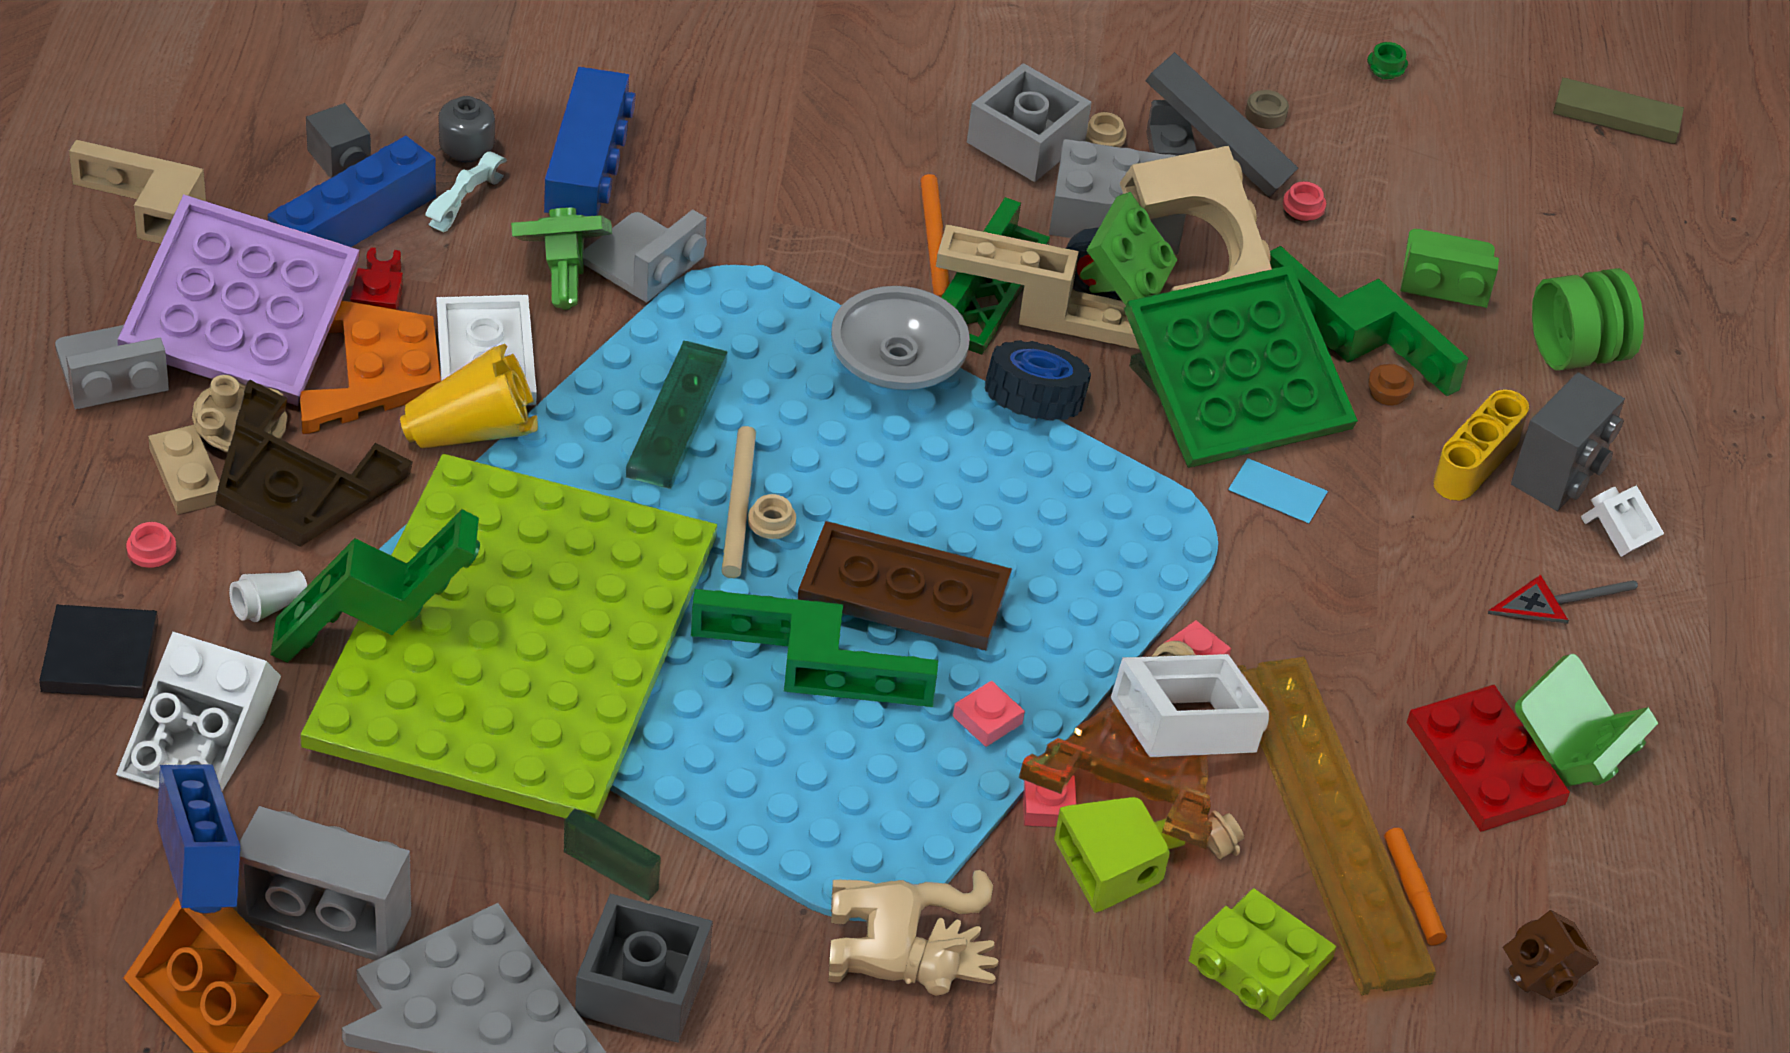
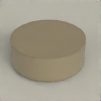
[1245,90,1289,129]

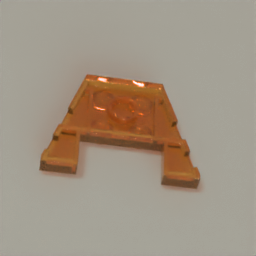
[1019,705,1213,849]

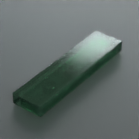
[626,340,728,489]

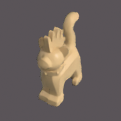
[828,870,998,996]

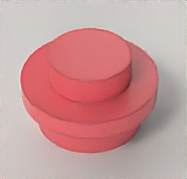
[1283,181,1326,221]
[126,522,177,568]

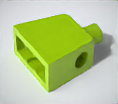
[1054,797,1186,913]

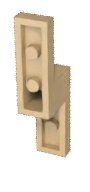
[69,140,206,244]
[936,224,1139,349]

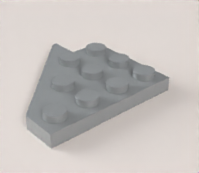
[342,903,606,1053]

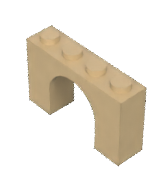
[1120,146,1272,292]

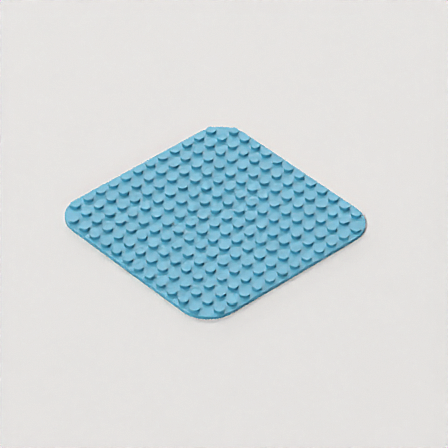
[379,265,1218,921]

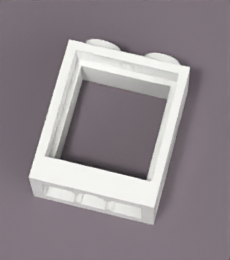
[1111,654,1269,757]

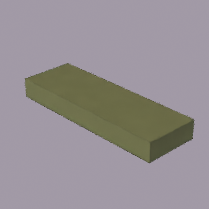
[1553,77,1684,144]

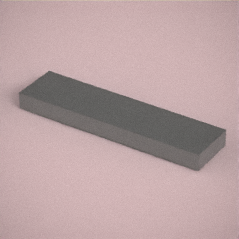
[1145,52,1298,198]

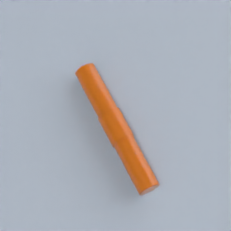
[1384,828,1447,946]

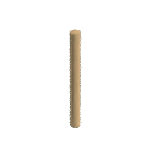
[722,426,756,578]

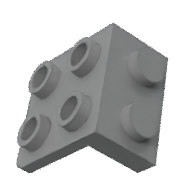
[583,209,707,303]
[55,325,169,409]

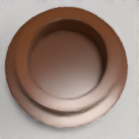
[1368,364,1414,405]

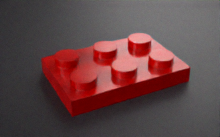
[1407,684,1570,832]

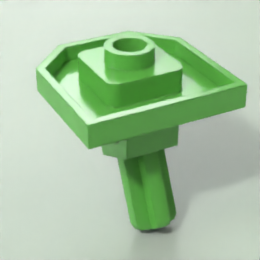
[511,208,612,310]

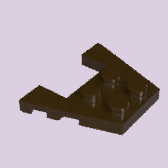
[215,380,413,547]

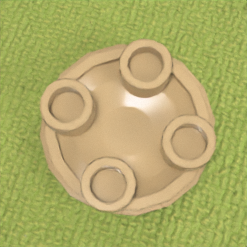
[192,375,287,452]

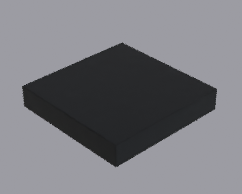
[39,604,158,698]

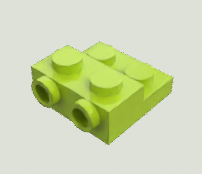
[1188,888,1337,1020]

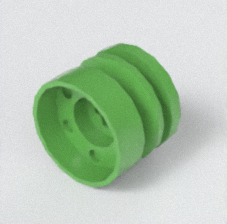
[1532,268,1644,370]

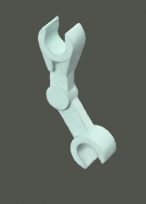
[425,151,507,232]

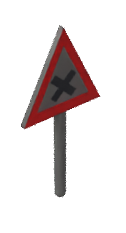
[1488,575,1638,624]

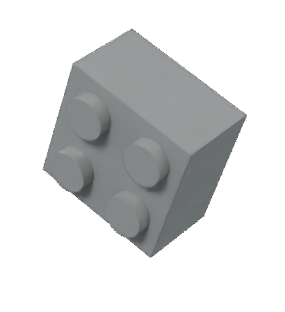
[967,63,1092,182]

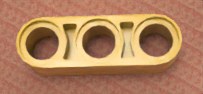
[1433,389,1529,501]

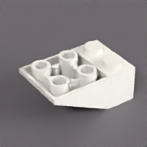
[116,632,281,791]

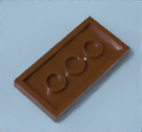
[798,521,1012,651]

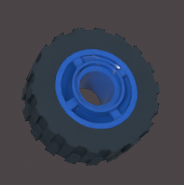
[984,340,1091,421]

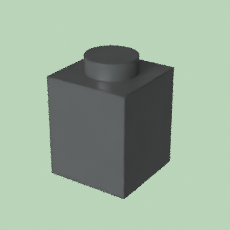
[306,103,371,178]

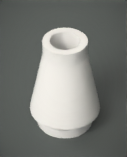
[229,570,307,622]

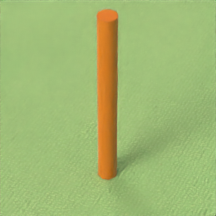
[920,174,950,297]

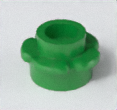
[1367,42,1408,80]

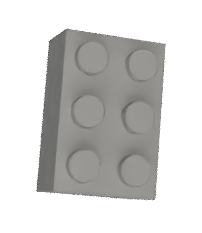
[1049,139,1186,255]
[237,806,411,961]

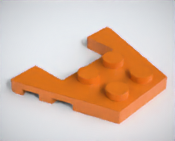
[300,300,441,434]

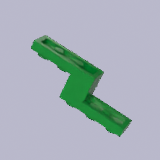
[1270,246,1469,396]
[270,509,480,663]
[691,589,938,707]

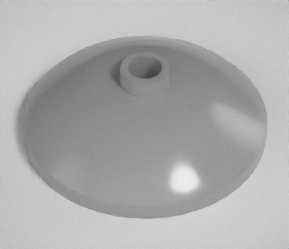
[831,286,970,390]

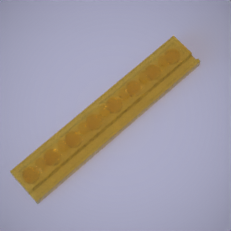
[1237,656,1436,996]

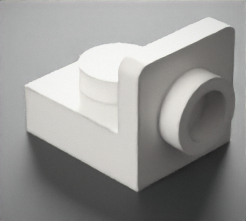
[1581,485,1664,557]

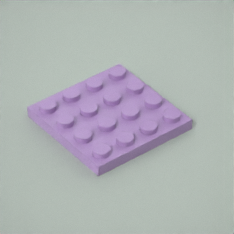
[118,194,359,406]

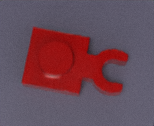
[350,247,403,310]

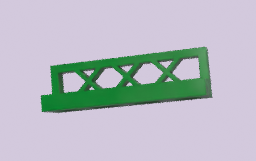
[941,197,1050,355]

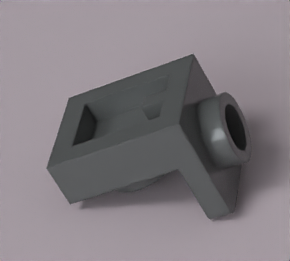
[1146,100,1197,156]

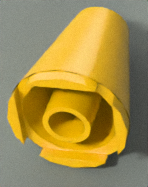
[400,343,538,448]

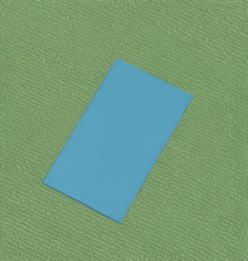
[1228,458,1328,523]

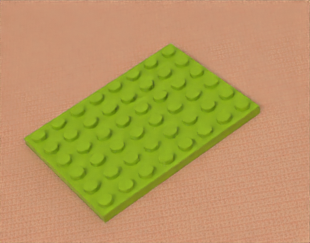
[301,454,717,826]

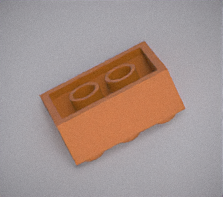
[123,897,321,1053]

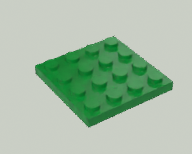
[1124,265,1358,468]

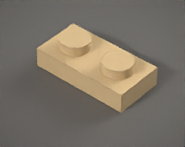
[148,425,220,515]

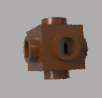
[1502,910,1599,1000]

